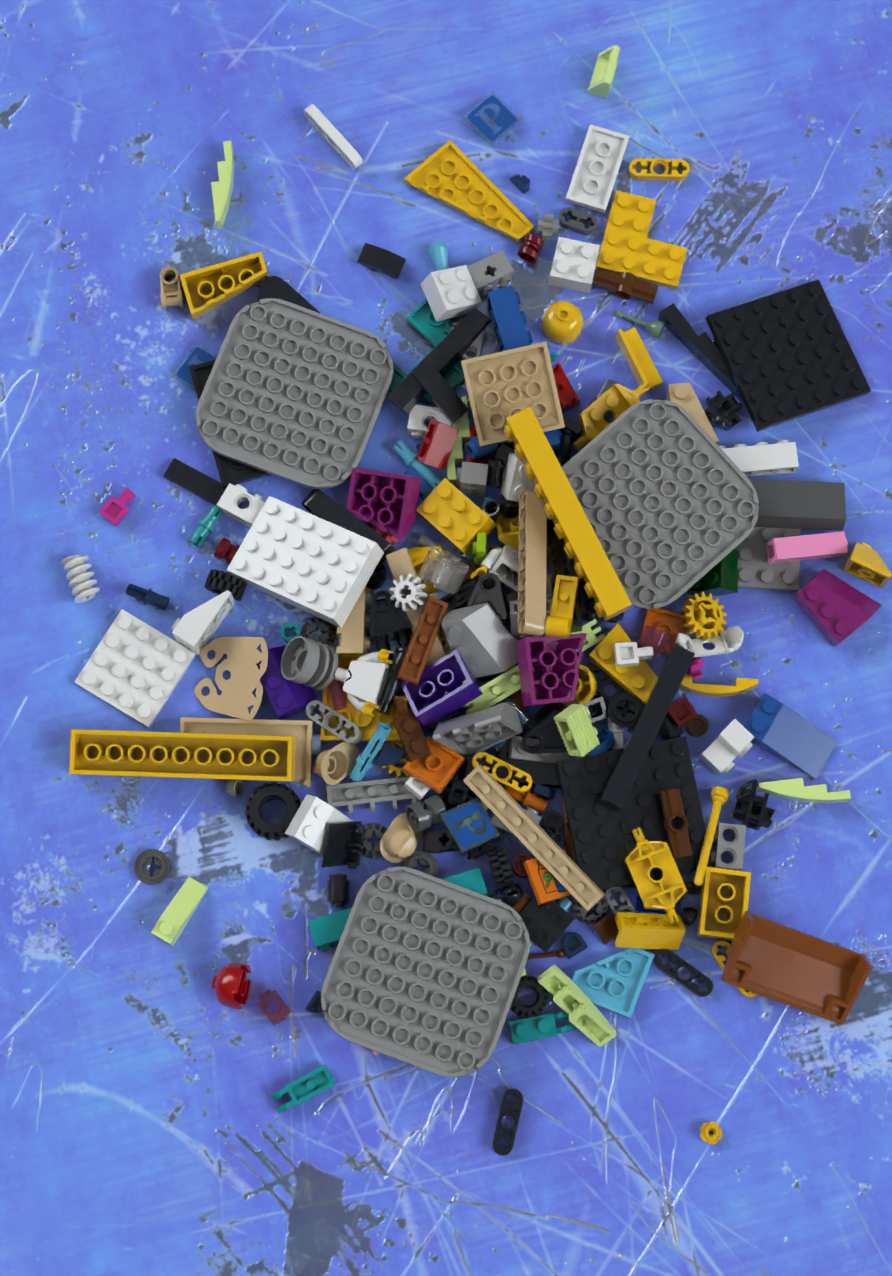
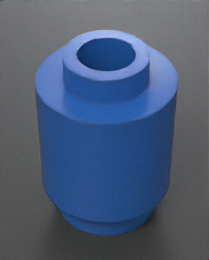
[465,436,499,459]

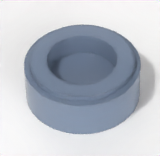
[311,734,321,756]

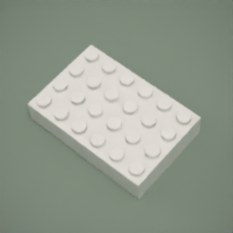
[227,496,384,628]

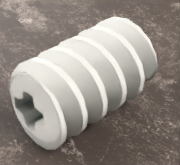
[61,555,100,603]

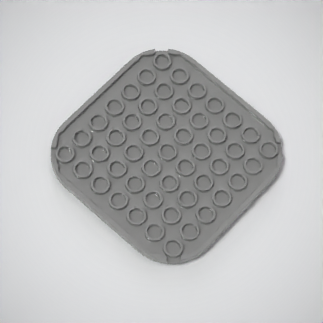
[196,298,393,489]
[551,399,759,609]
[321,867,530,1077]

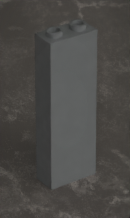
[748,478,846,531]

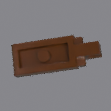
[393,698,431,762]

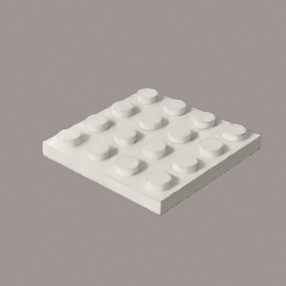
[74,609,196,728]

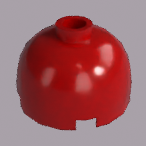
[212,963,251,1010]

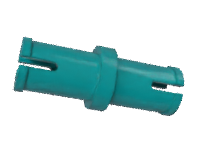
[188,505,224,548]

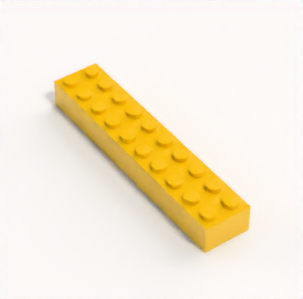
[504,407,632,621]
[69,729,296,781]

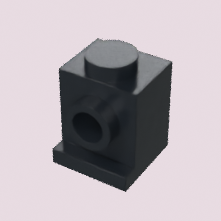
[584,695,609,723]

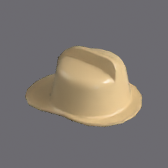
[313,741,360,785]
[380,813,423,863]

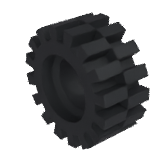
[204,569,247,601]
[486,846,514,890]
[510,976,548,1018]

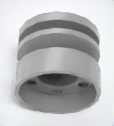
[281,636,338,690]

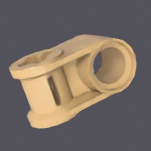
[160,266,184,309]

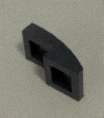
[357,243,406,279]

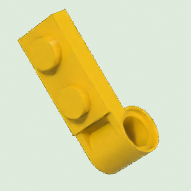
[545,575,579,638]

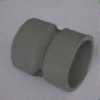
[406,794,447,833]

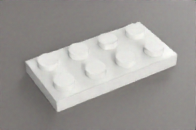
[565,124,630,213]

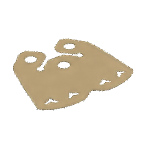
[194,637,268,721]

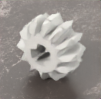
[389,573,427,611]

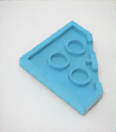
[572,948,654,1019]

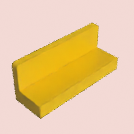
[615,327,663,392]
[615,912,686,950]

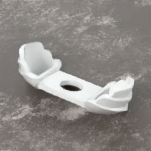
[676,626,744,658]

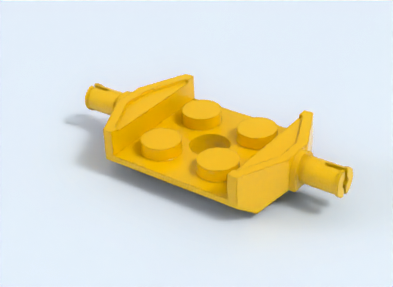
[572,382,649,450]
[624,827,687,924]

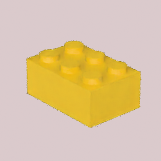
[416,478,496,557]
[696,867,751,941]

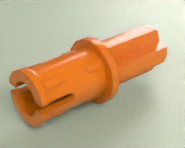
[505,787,548,813]

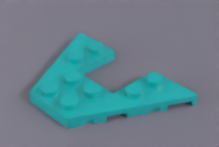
[389,299,465,405]

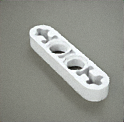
[303,104,363,169]

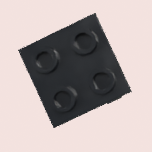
[321,821,366,869]
[519,896,575,953]

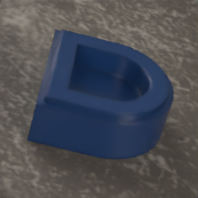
[531,784,556,800]
[561,932,588,959]

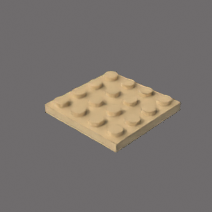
[461,341,565,446]

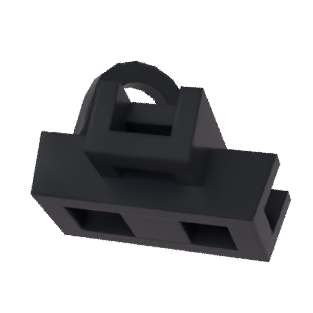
[704,391,743,431]
[436,768,477,814]
[733,779,775,831]

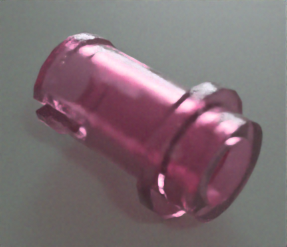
[327,681,348,710]

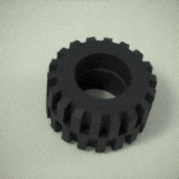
[245,782,301,841]

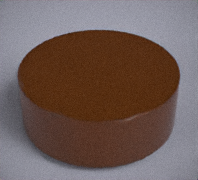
[686,714,708,737]

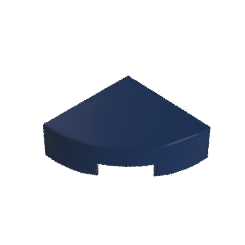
[510,173,530,194]
[377,743,405,766]
[305,990,323,1013]

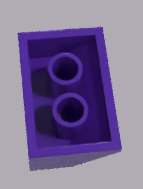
[256,645,319,720]
[400,649,483,728]

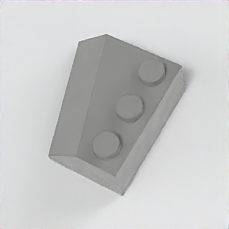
[441,603,518,678]
[433,702,523,757]

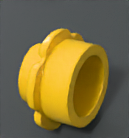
[700,1121,722,1144]

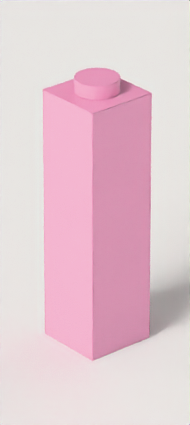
[765,531,848,564]

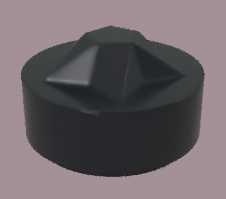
[501,499,519,519]

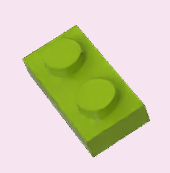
[473,533,488,572]

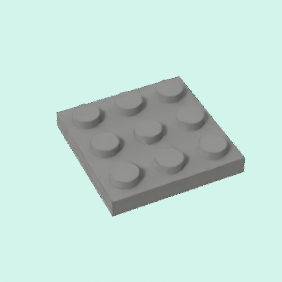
[735,527,801,592]

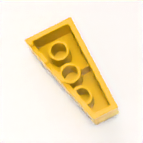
[180,252,268,321]
[588,623,657,706]

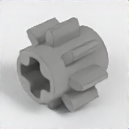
[537,213,559,241]

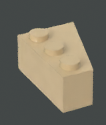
[336,588,371,653]

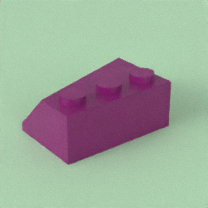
[346,468,422,541]
[791,569,882,646]
[516,633,587,707]

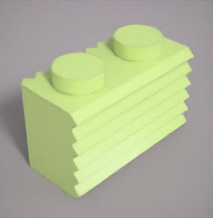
[554,704,600,757]

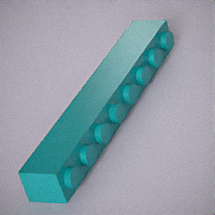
[308,867,488,951]

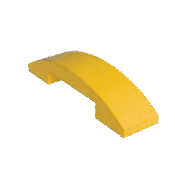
[679,674,758,698]

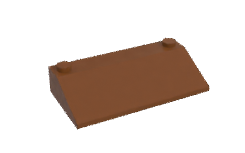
[721,911,873,1025]

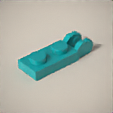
[509,1012,575,1045]
[270,1064,336,1113]

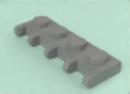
[326,776,417,814]

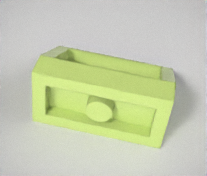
[588,45,620,99]

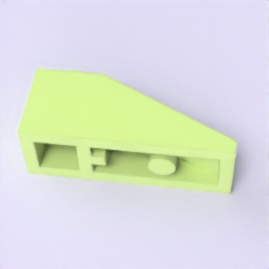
[151,877,208,946]

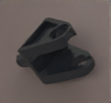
[466,572,510,626]
[370,590,412,660]
[520,702,579,754]

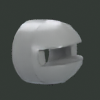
[225,779,244,797]

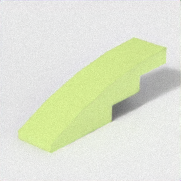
[211,141,234,229]
[447,396,470,485]
[756,778,851,803]
[538,964,617,1047]

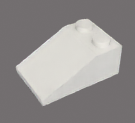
[172,590,235,656]
[285,794,353,856]

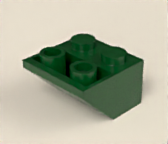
[687,549,738,596]

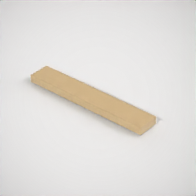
[386,547,446,668]

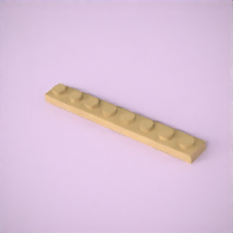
[463,764,605,911]

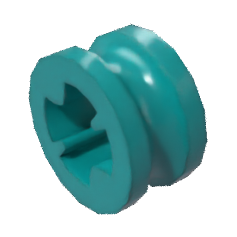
[281,622,301,643]

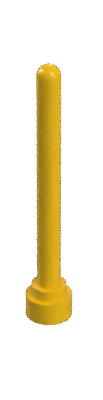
[694,786,729,886]

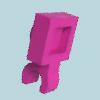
[99,488,135,527]
[686,657,704,680]

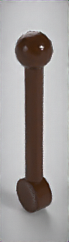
[528,949,565,959]

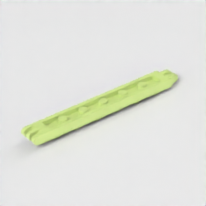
[462,619,606,714]

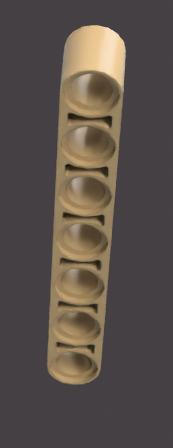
[518,490,547,637]

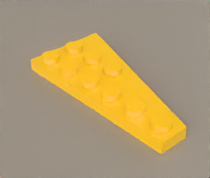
[404,140,535,243]

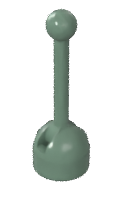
[615,310,665,339]

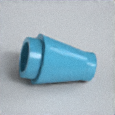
[428,241,449,271]

